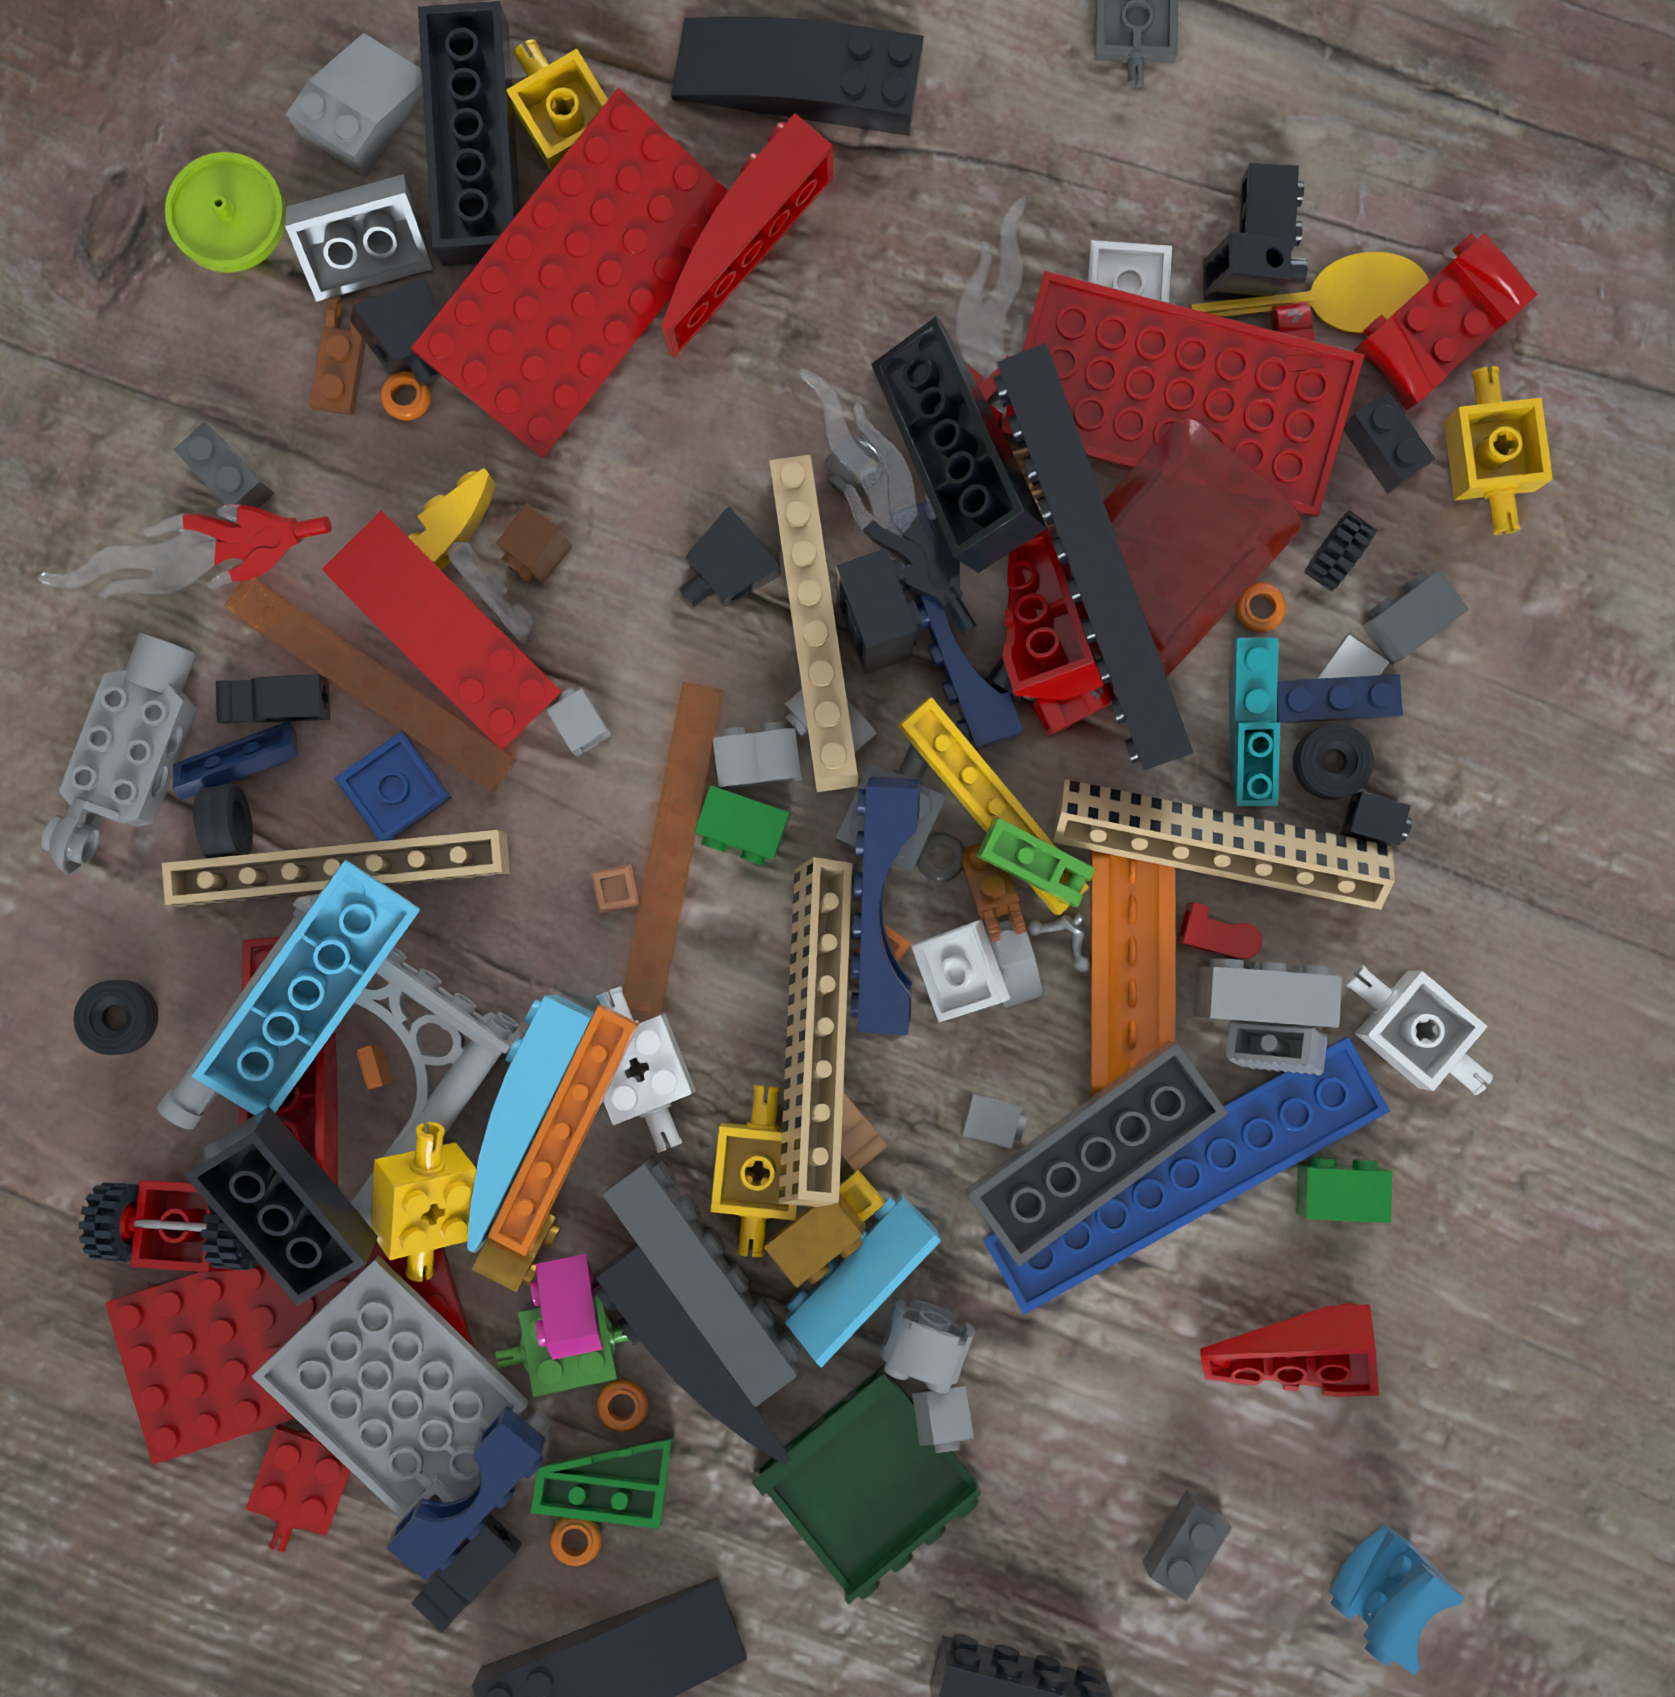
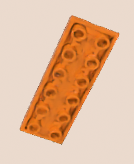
[1090,850,1176,1097]

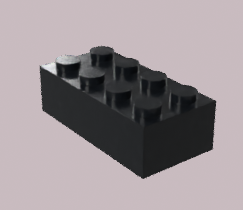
[837,548,921,675]
[184,1106,378,1306]
[930,1634,1113,1697]

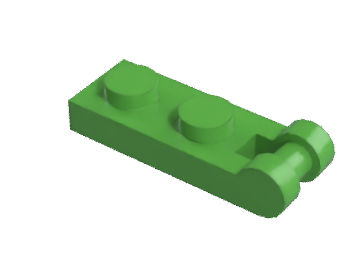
[976,818,1095,908]

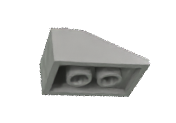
[286,33,423,177]

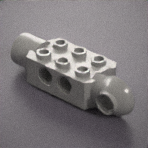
[41,633,198,875]

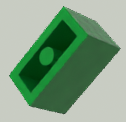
[694,785,791,866]
[1296,1157,1392,1223]

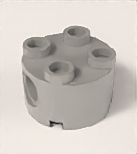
[879,1299,975,1393]

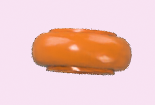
[380,370,431,421]
[1235,582,1286,633]
[597,1378,649,1432]
[550,1517,602,1567]

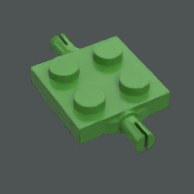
[496,1294,629,1397]

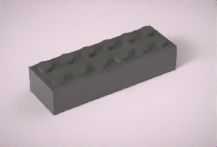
[965,1041,1228,1266]
[602,1155,800,1407]

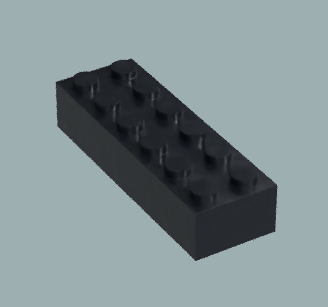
[418,1,520,266]

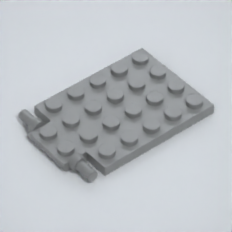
[251,1255,549,1519]

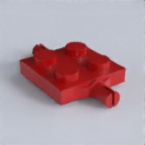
[245,1424,351,1552]

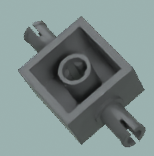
[835,744,946,894]

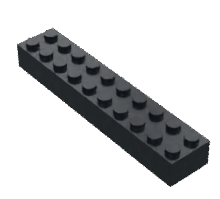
[993,343,1193,771]

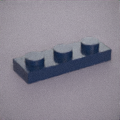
[1277,674,1403,724]
[173,721,298,800]

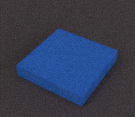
[334,730,452,841]

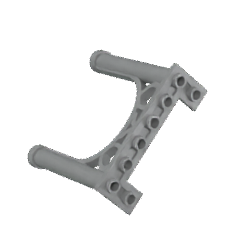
[157,892,524,1226]

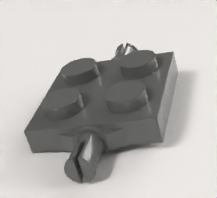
[1094,0,1178,88]

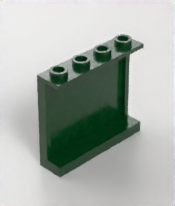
[752,1365,981,1605]

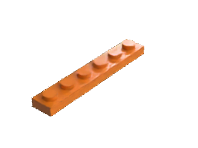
[488,1005,639,1256]

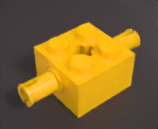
[506,39,608,171]
[1443,366,1553,535]
[711,1085,798,1257]
[370,1122,477,1282]

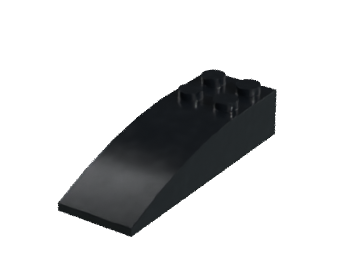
[671,17,924,136]
[871,316,1047,573]
[592,1244,792,1465]
[472,1576,747,1697]

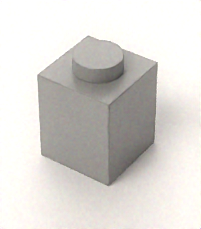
[546,688,612,756]
[960,1092,1027,1149]
[912,1386,974,1453]

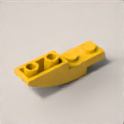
[408,468,496,571]

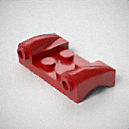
[1353,232,1538,411]

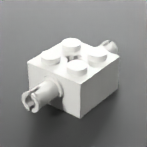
[1345,965,1493,1095]
[596,986,696,1153]

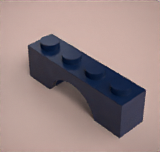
[386,1406,545,1581]

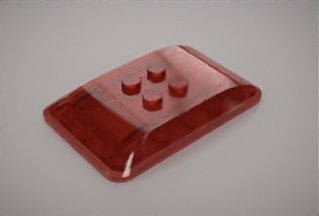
[1063,419,1301,678]

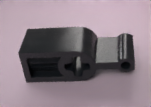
[215,674,330,724]
[411,1514,522,1633]

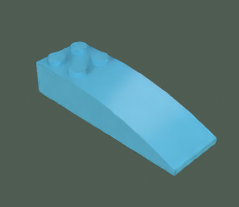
[191,859,420,1115]
[467,995,594,1253]

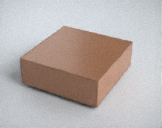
[590,864,641,914]

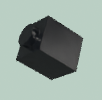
[1340,791,1412,847]

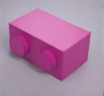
[530,1254,603,1360]

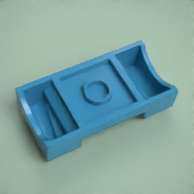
[1329,1523,1465,1675]

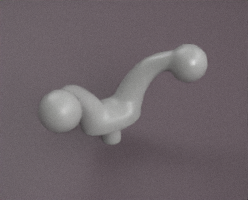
[1026,913,1090,972]

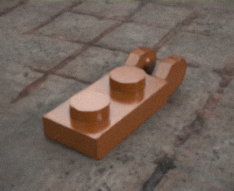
[309,296,366,415]
[958,843,1026,942]

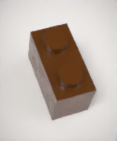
[496,503,572,585]

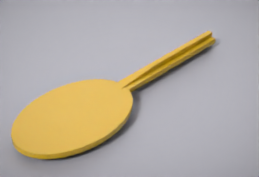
[1191,252,1429,334]

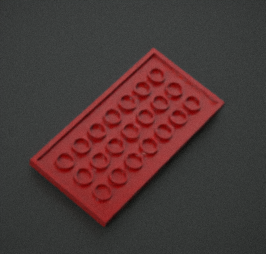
[410,88,728,458]
[1001,270,1365,518]
[105,1241,474,1465]

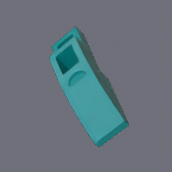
[1229,637,1280,806]

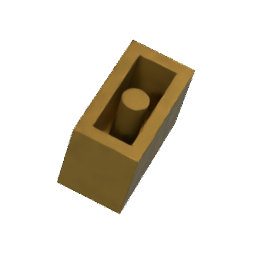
[764,1192,866,1288]

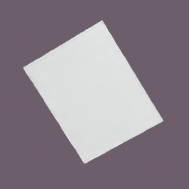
[1318,634,1389,679]

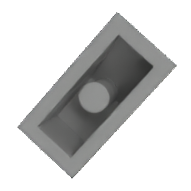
[985,919,1044,1009]

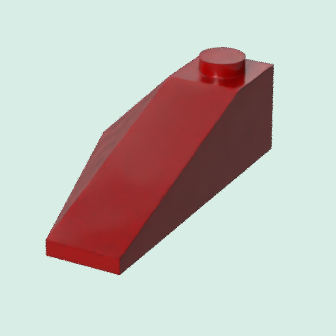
[1002,527,1104,700]
[1200,1303,1379,1397]

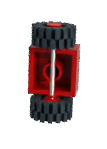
[78,1180,259,1272]

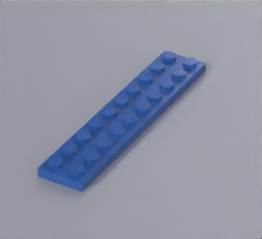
[982,1037,1390,1315]

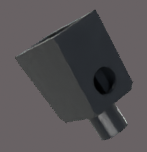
[1203,232,1308,300]
[350,277,441,386]
[679,506,781,608]

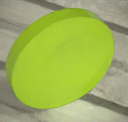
[165,152,286,273]

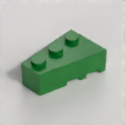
[531,1436,675,1529]

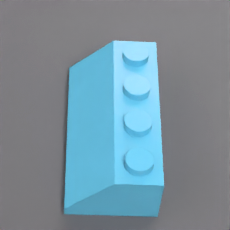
[785,1194,941,1368]

